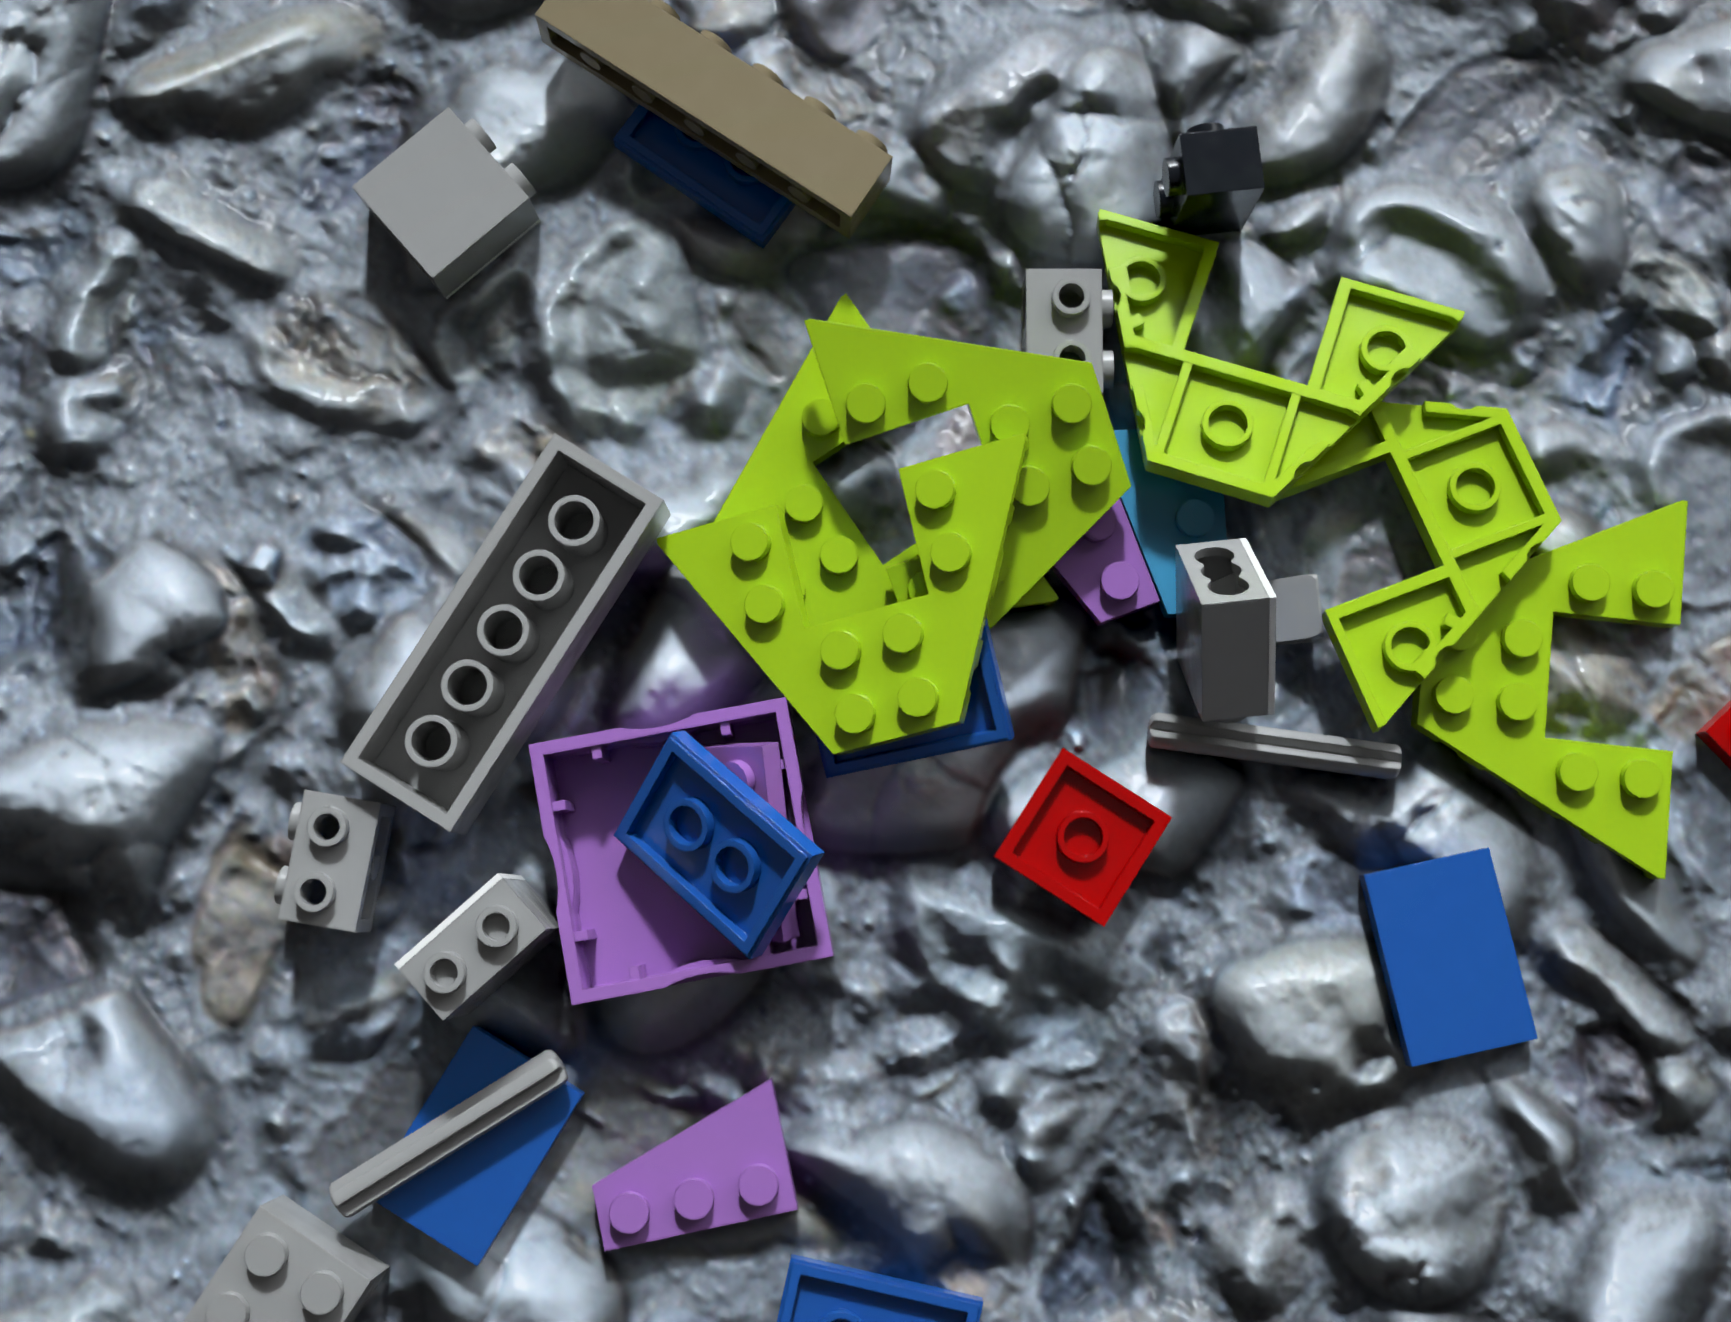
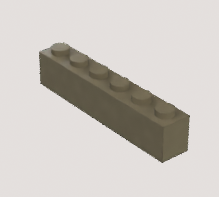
[535,0,893,239]

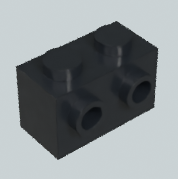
[1153,122,1265,236]

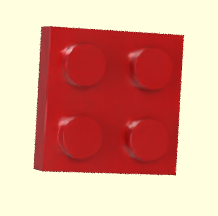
[993,748,1172,927]

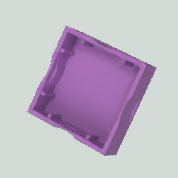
[528,697,835,1005]

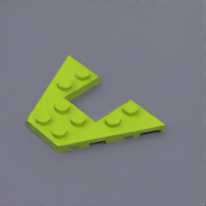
[1096,209,1465,508]
[714,293,1059,626]
[804,319,1131,629]
[1277,401,1562,733]
[656,433,1030,756]
[1411,500,1688,879]

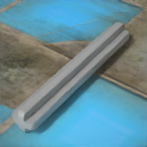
[1147,712,1402,779]
[329,1049,568,1217]

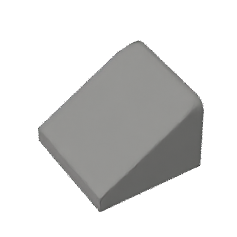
[1268,574,1323,645]

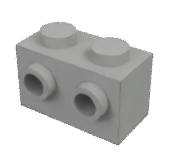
[1021,269,1114,394]
[274,789,396,933]

